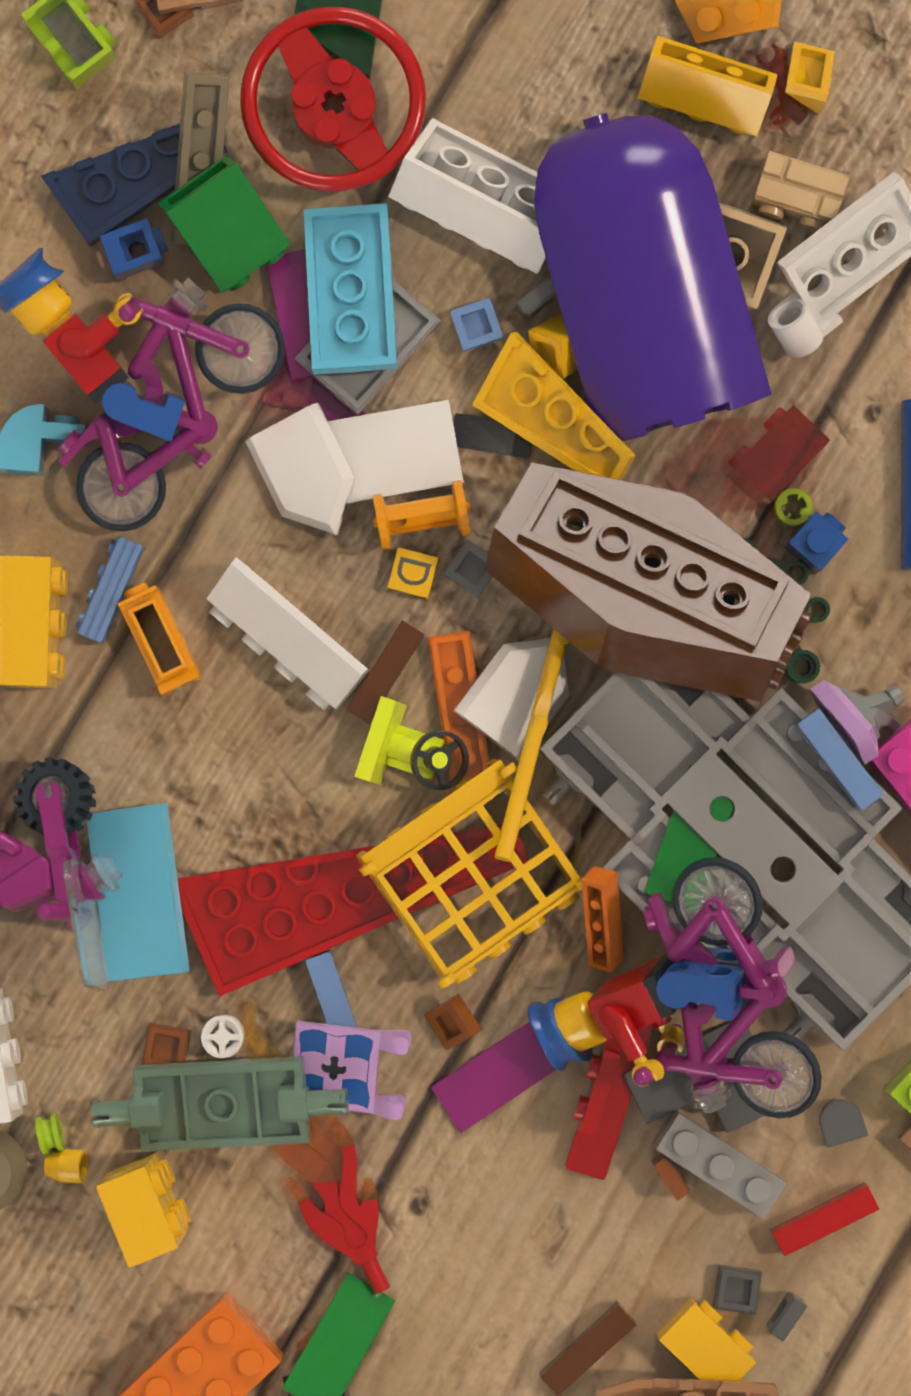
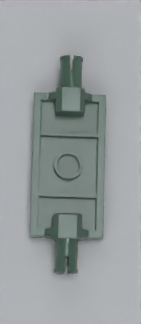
[92,1056,349,1151]

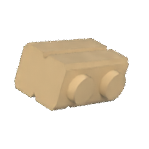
[751,151,850,232]

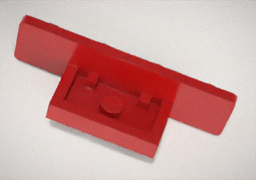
[565,1024,653,1180]

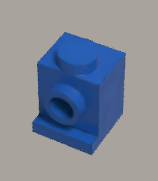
[100,218,169,282]

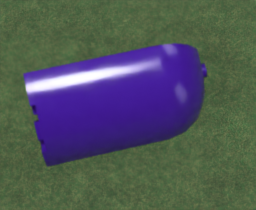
[534,113,772,441]

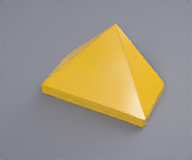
[785,41,835,115]

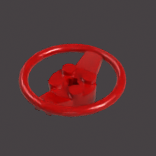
[240,7,426,192]

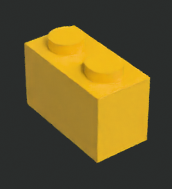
[656,1297,756,1381]

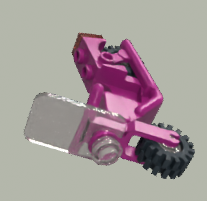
[0,757,123,992]

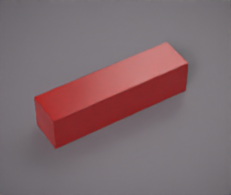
[770,1182,880,1257]

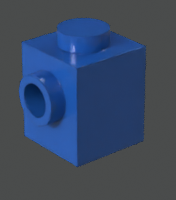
[784,511,848,574]

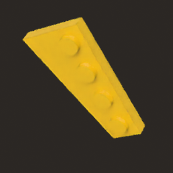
[472,332,636,480]

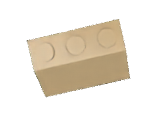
[719,202,787,309]

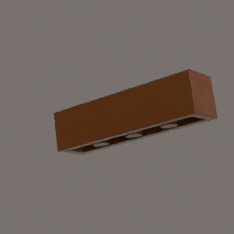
[346,620,425,724]
[539,1301,636,1396]

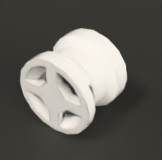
[201,1014,245,1058]

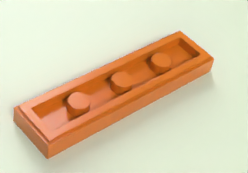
[428,631,489,792]

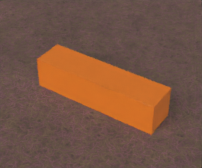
[581,866,625,973]

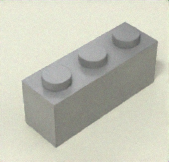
[653,1110,787,1219]

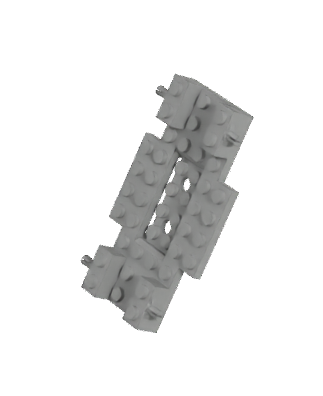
[539,673,911,1051]

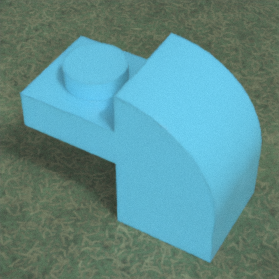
[0,404,88,476]

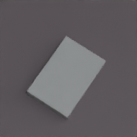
[295,280,441,416]

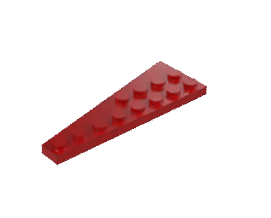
[178,824,529,997]

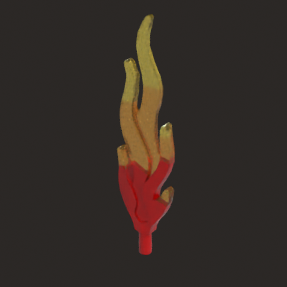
[244,1001,390,1295]

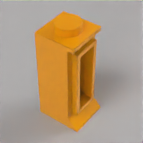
[117,583,203,696]

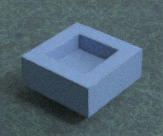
[450,297,503,353]

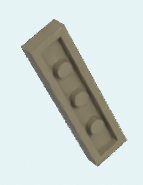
[171,72,230,244]

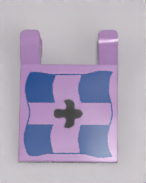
[294,1021,411,1120]

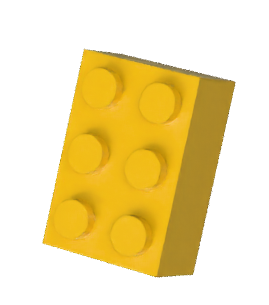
[0,556,68,689]
[96,1152,192,1268]

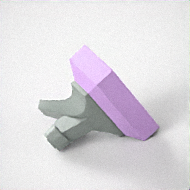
[810,680,905,765]

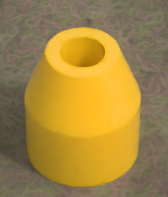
[44,1149,88,1184]

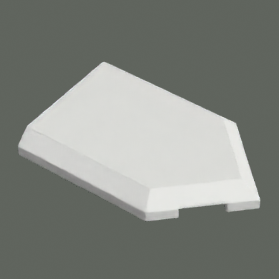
[245,403,355,535]
[453,638,570,762]

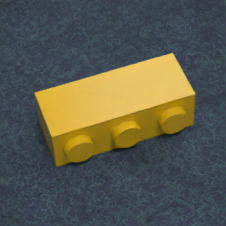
[637,36,778,137]

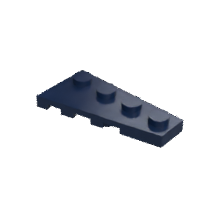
[41,123,228,247]

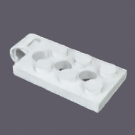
[768,172,911,358]

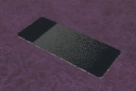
[453,413,532,458]

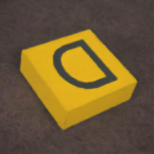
[387,547,439,599]

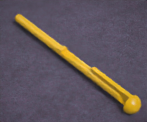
[494,628,569,862]

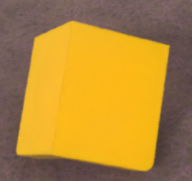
[528,313,578,379]

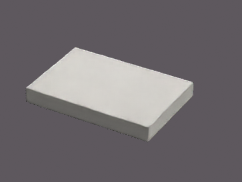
[328,400,464,504]

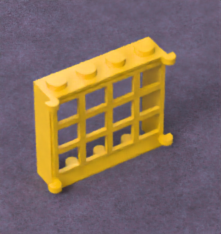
[355,759,584,989]

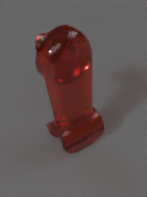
[756,42,808,125]

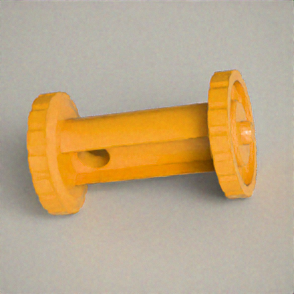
[373,480,471,550]

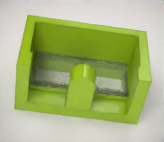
[21,0,116,90]

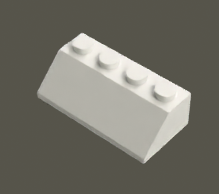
[388,118,546,274]
[207,557,369,710]

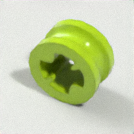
[773,488,813,527]
[35,1113,65,1155]

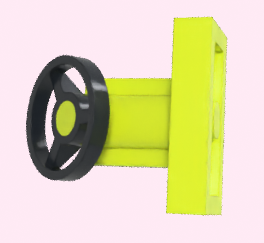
[354,696,469,790]

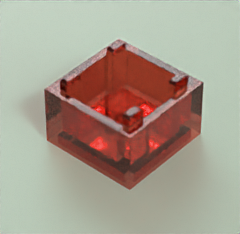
[726,405,830,510]

